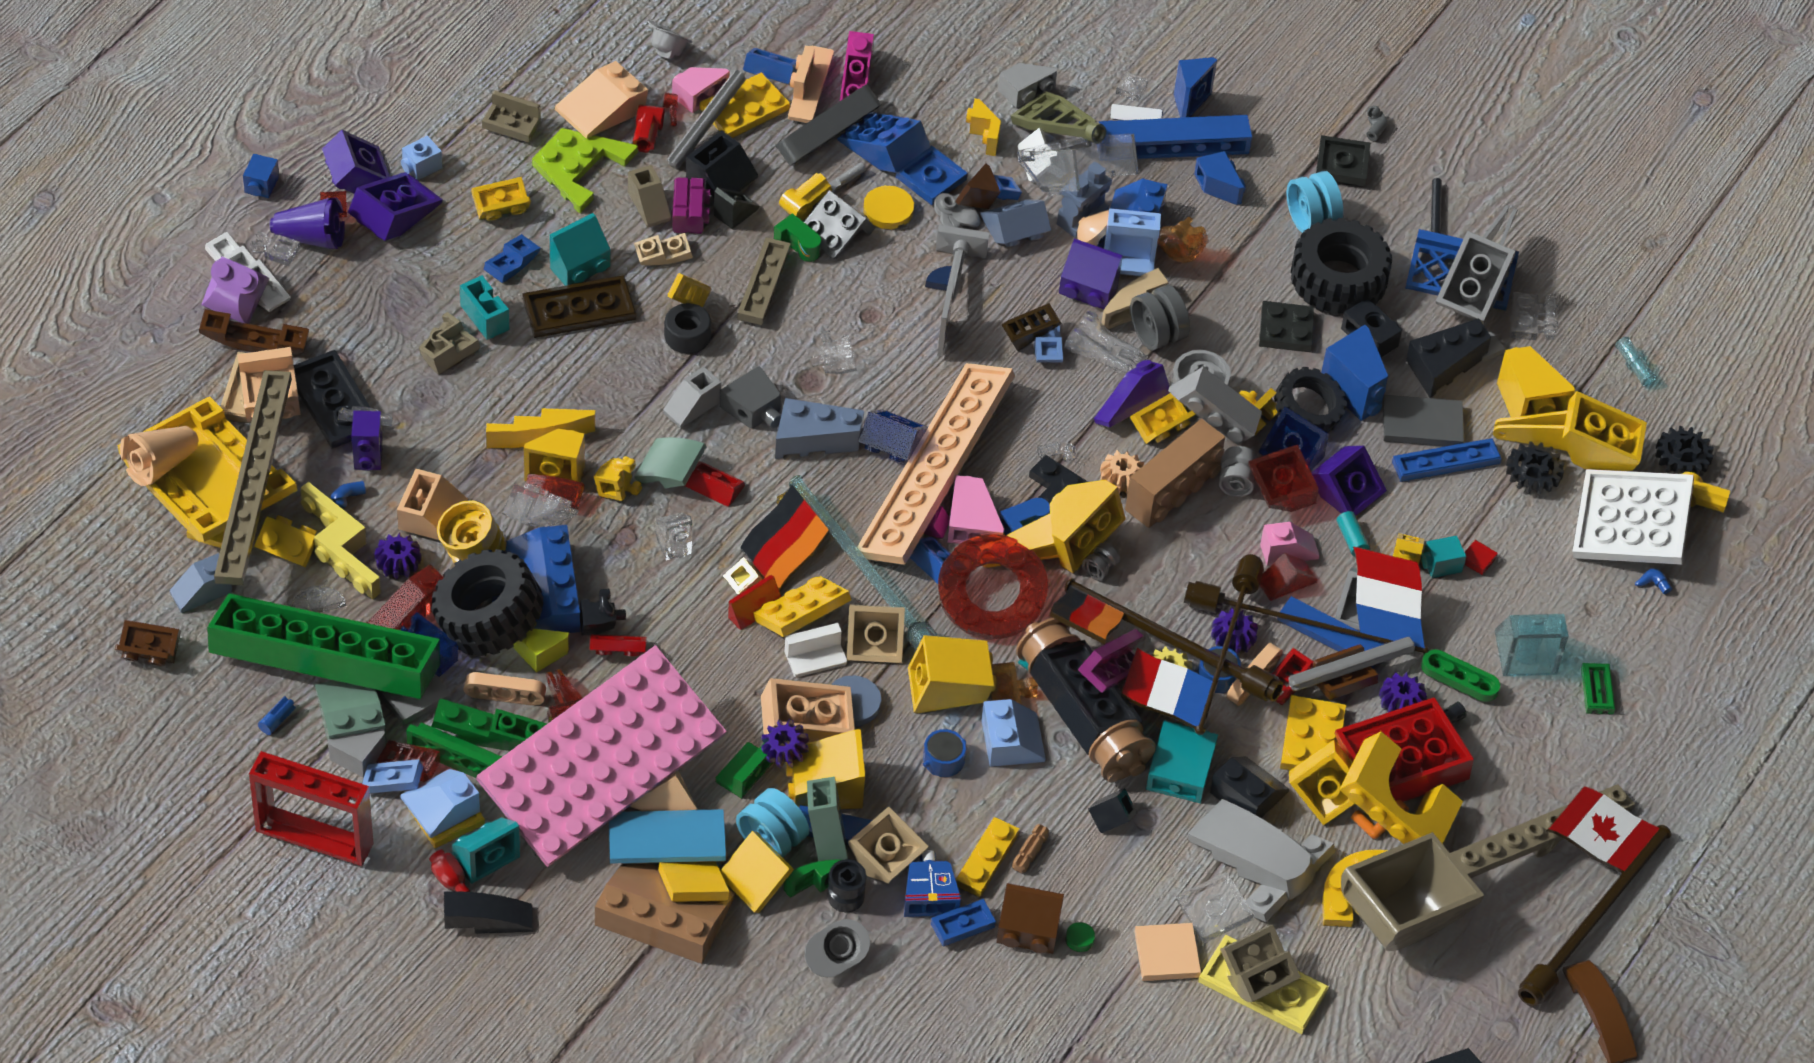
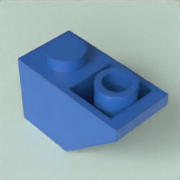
[1194,151,1246,205]

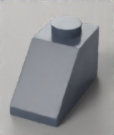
[170,553,232,613]

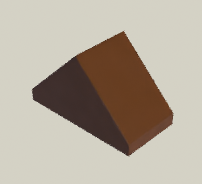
[955,163,1000,209]

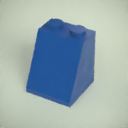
[1321,325,1388,421]

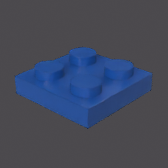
[896,145,968,205]

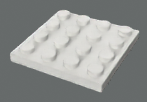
[1573,469,1694,564]

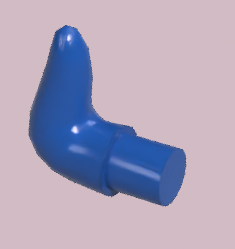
[1635,568,1672,594]

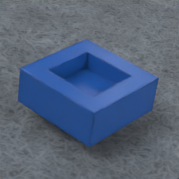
[994,175,1022,200]

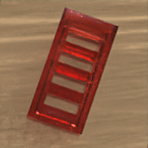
[376,740,440,782]

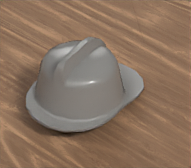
[647,19,693,59]
[804,919,870,977]

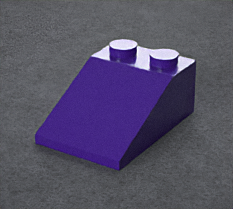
[348,172,443,241]

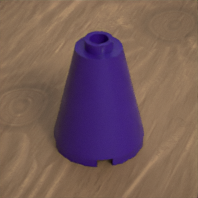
[270,198,345,249]

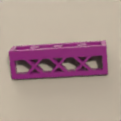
[1078,629,1143,693]

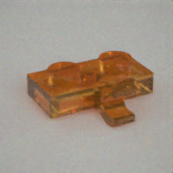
[990,662,1038,705]

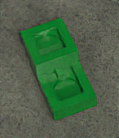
[783,859,842,898]

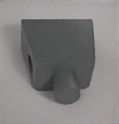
[720,366,781,428]

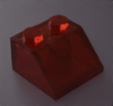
[1248,444,1319,512]

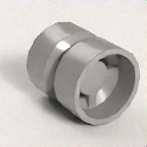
[1219,446,1258,497]

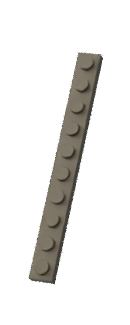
[214,370,292,585]

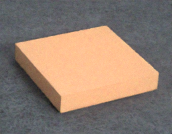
[1134,923,1201,981]

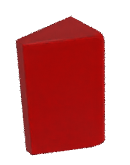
[685,461,745,506]
[728,574,781,630]

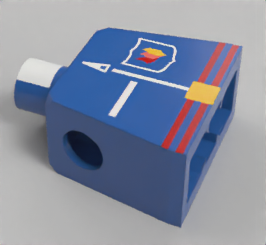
[904,850,961,917]

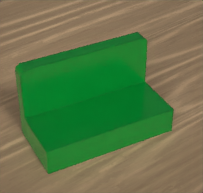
[715,742,774,799]

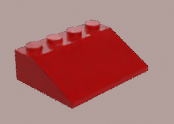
[1335,697,1474,802]

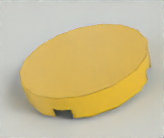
[863,185,914,229]

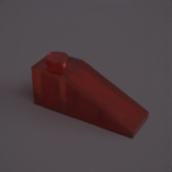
[367,564,444,631]

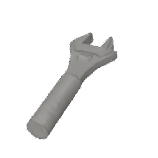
[815,162,866,206]

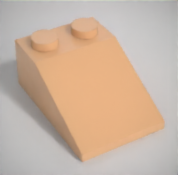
[555,61,648,139]
[761,678,855,746]

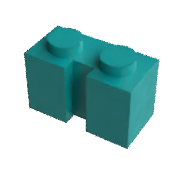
[460,275,510,340]

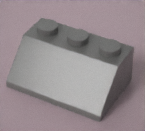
[1168,367,1262,445]

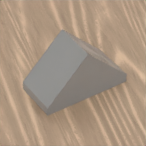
[328,729,386,778]

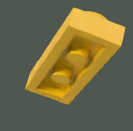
[956,817,1020,897]

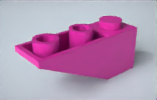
[840,31,874,101]

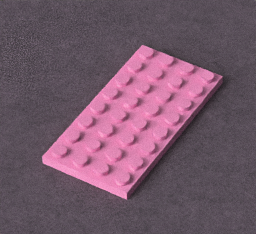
[476,645,727,867]

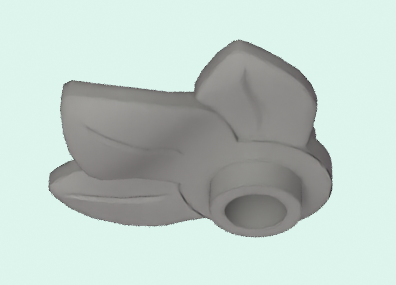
[934,193,980,228]

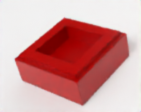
[1464,540,1498,575]

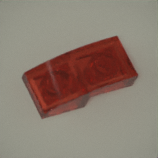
[522,474,585,510]

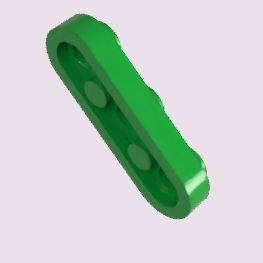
[1421,649,1500,702]

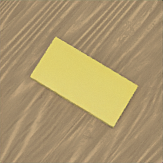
[1198,934,1329,1034]

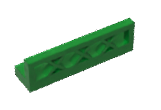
[406,722,502,778]

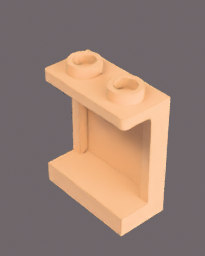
[237,347,301,422]

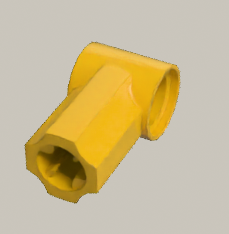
[779,173,832,221]
[1682,472,1730,513]

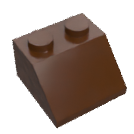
[996,883,1064,954]

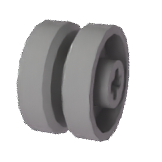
[1170,350,1231,418]

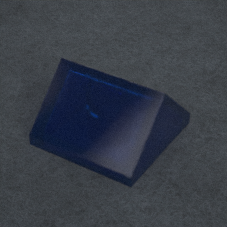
[1258,406,1329,480]

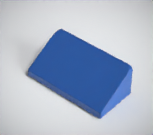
[743,48,797,84]
[909,537,968,588]

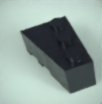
[1406,318,1491,398]

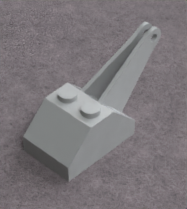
[1436,205,1518,324]

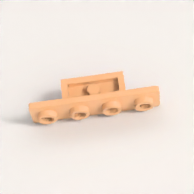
[788,45,834,123]

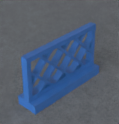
[1405,229,1519,311]

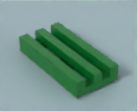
[1581,663,1615,714]

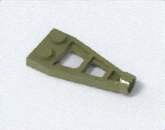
[1010,91,1106,144]

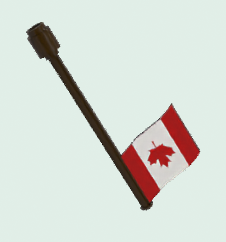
[1518,786,1671,1007]

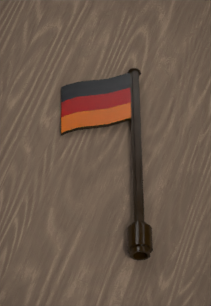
[1050,578,1283,702]

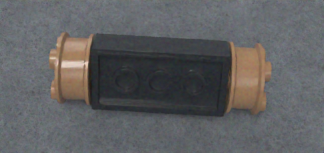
[1016,618,1156,783]

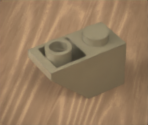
[628,165,671,228]

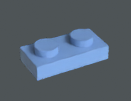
[362,759,424,793]

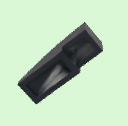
[444,891,533,934]

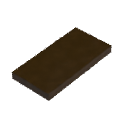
[522,275,636,338]

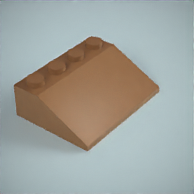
[595,863,736,964]

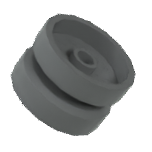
[1130,285,1190,351]

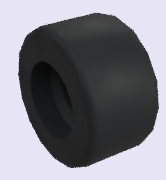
[664,303,712,354]

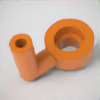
[1351,800,1409,839]

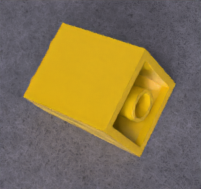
[1497,346,1575,418]
[908,635,996,713]
[786,729,865,809]

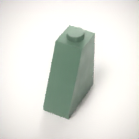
[807,776,848,861]

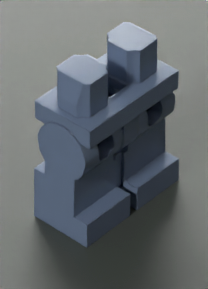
[1057,162,1112,238]

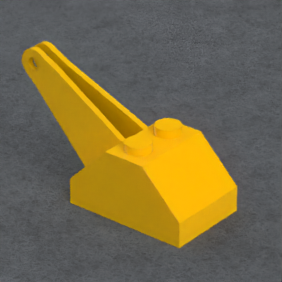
[1493,391,1647,471]
[977,480,1126,573]

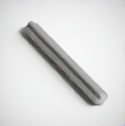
[667,70,746,169]
[1288,637,1415,691]

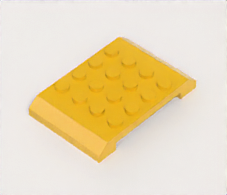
[117,396,298,542]

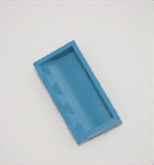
[609,809,726,864]

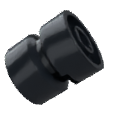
[827,859,867,913]

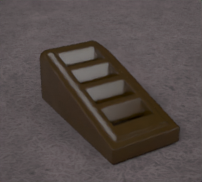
[1001,303,1062,351]

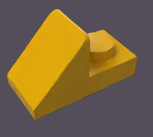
[1393,533,1424,565]

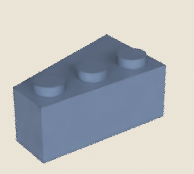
[775,398,864,459]

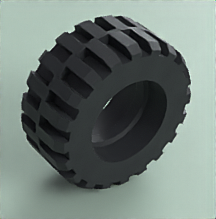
[1291,218,1392,315]
[431,549,543,656]

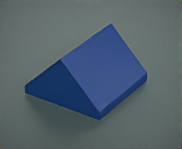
[1174,57,1217,118]

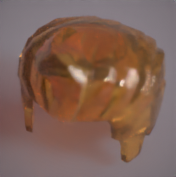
[1157,217,1209,263]

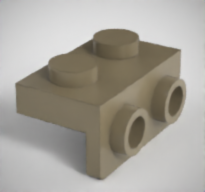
[482,91,541,143]

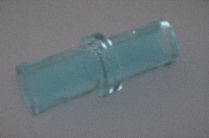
[1615,337,1656,386]

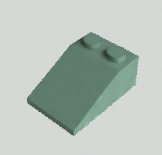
[315,680,387,744]

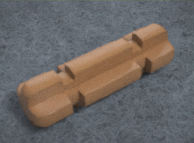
[1012,824,1049,874]

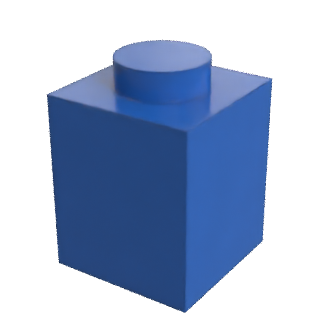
[243,154,279,198]

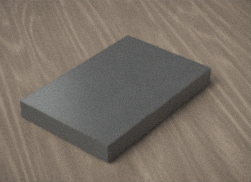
[1383,395,1464,446]

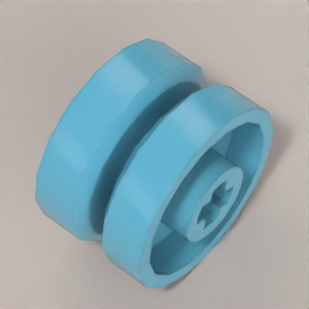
[1286,171,1343,233]
[736,788,809,858]

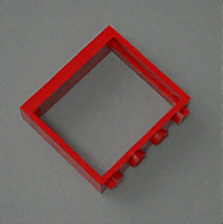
[249,751,374,866]

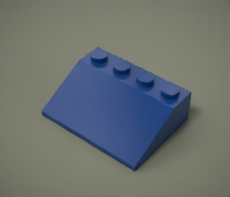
[492,525,580,633]

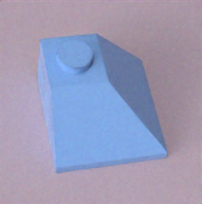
[400,769,480,838]

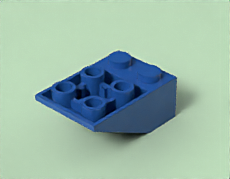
[837,112,931,173]

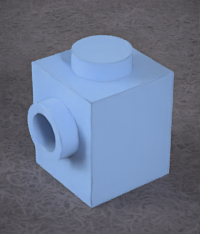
[401,135,442,181]

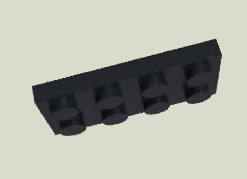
[294,350,373,449]

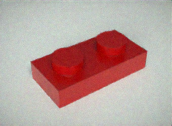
[590,634,647,656]

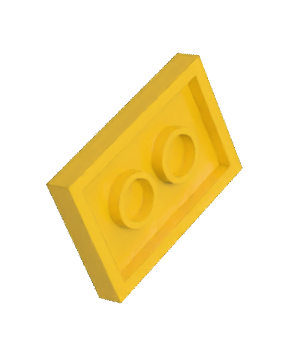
[699,72,790,138]
[753,576,852,637]
[1280,695,1346,770]

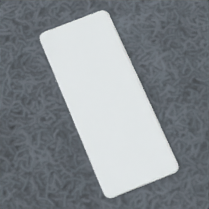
[1110,104,1162,120]

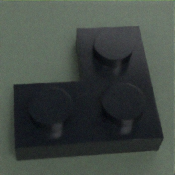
[1029,455,1088,504]

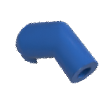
[330,481,366,508]

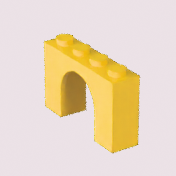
[1339,732,1463,844]

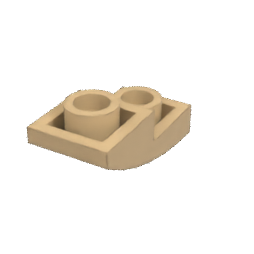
[634,233,693,266]

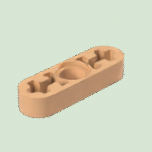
[1226,643,1283,706]
[463,672,546,706]

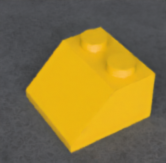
[524,428,585,492]
[1289,740,1355,825]

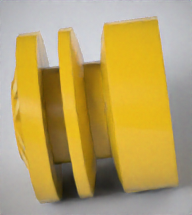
[437,501,506,563]

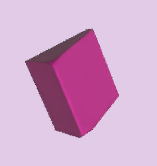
[923,506,950,538]

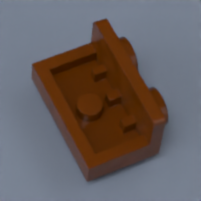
[114,620,181,666]
[1313,644,1378,700]

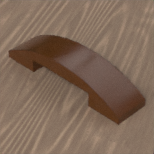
[199,309,309,354]
[1562,960,1637,1063]

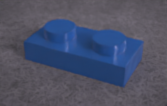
[931,899,996,947]

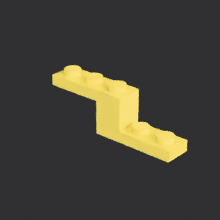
[301,482,381,600]

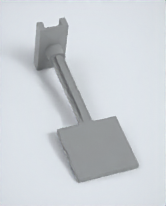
[936,225,990,357]

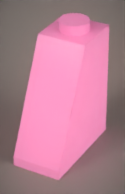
[947,475,1004,547]

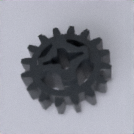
[1655,426,1714,476]
[1506,441,1565,494]

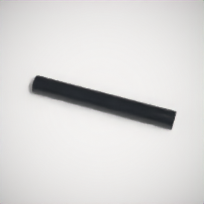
[1431,178,1442,234]

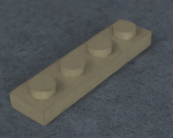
[737,237,791,325]

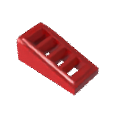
[1272,648,1313,705]

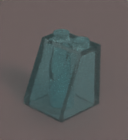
[1495,614,1569,676]

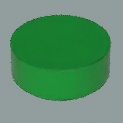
[1065,922,1095,952]

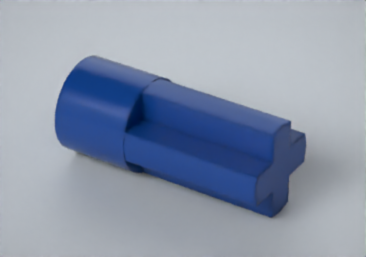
[258,696,296,735]

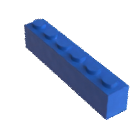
[1098,115,1252,161]

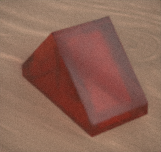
[1260,553,1318,601]

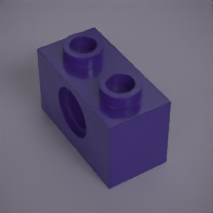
[351,410,383,471]

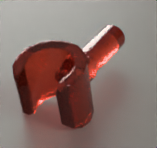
[663,93,678,127]

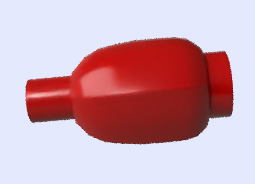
[429,849,470,892]

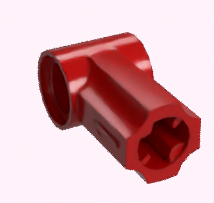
[633,104,665,153]

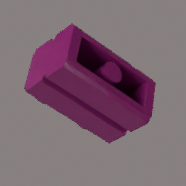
[672,177,710,234]

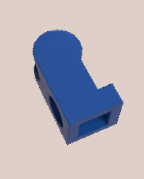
[1000,498,1050,536]

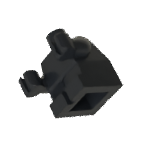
[579,589,626,636]

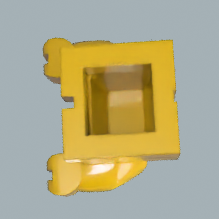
[594,456,642,501]

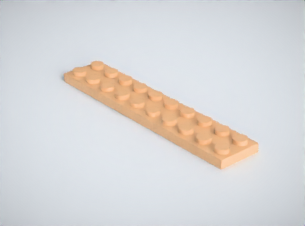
[855,363,1015,565]

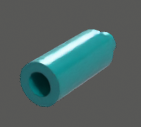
[1336,511,1370,557]

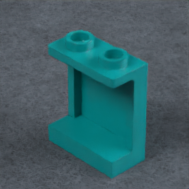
[1146,721,1218,804]

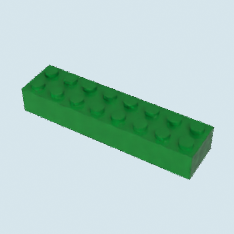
[207,593,440,699]

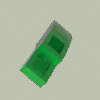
[431,698,547,751]

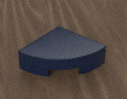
[925,266,952,291]

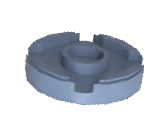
[831,675,881,726]

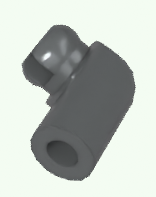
[1366,106,1388,141]

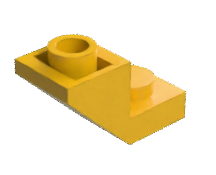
[966,98,1001,156]

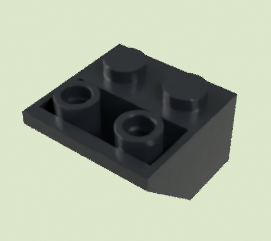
[686,130,758,198]

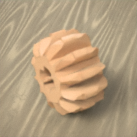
[1100,450,1144,494]

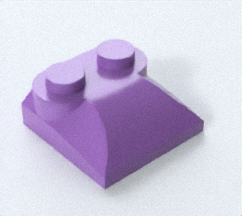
[201,256,270,324]

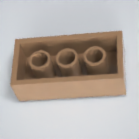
[1125,419,1225,528]

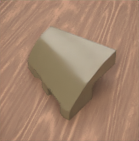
[419,312,481,375]

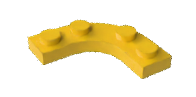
[1322,850,1388,927]

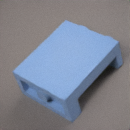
[1104,209,1161,276]

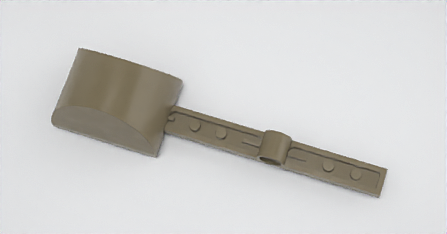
[1341,784,1635,951]

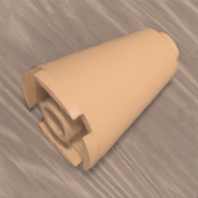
[120,426,199,486]

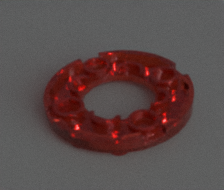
[938,534,1048,639]

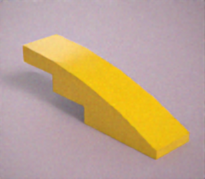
[486,408,595,448]

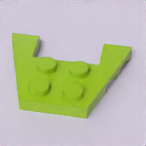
[532,128,638,213]

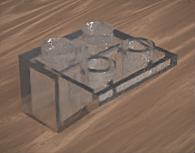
[502,482,579,528]

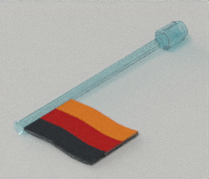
[740,475,940,651]

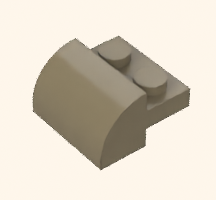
[1220,925,1301,1002]

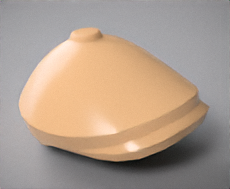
[1077,210,1109,246]

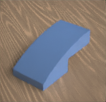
[1034,320,1063,363]

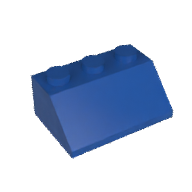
[1098,179,1168,249]

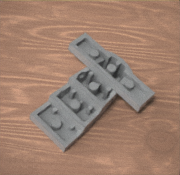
[1187,799,1336,922]

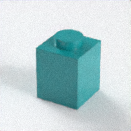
[1421,535,1466,578]

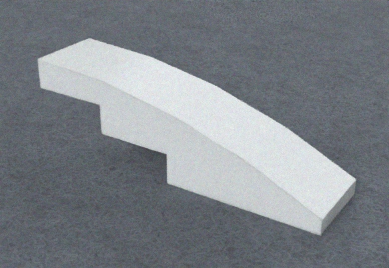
[205,232,291,312]

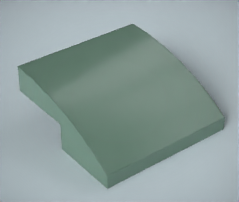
[634,437,707,489]

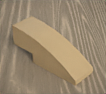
[1101,268,1168,331]

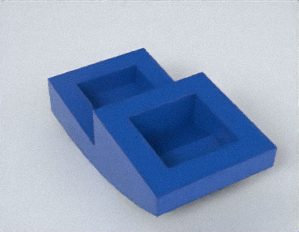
[484,234,541,283]

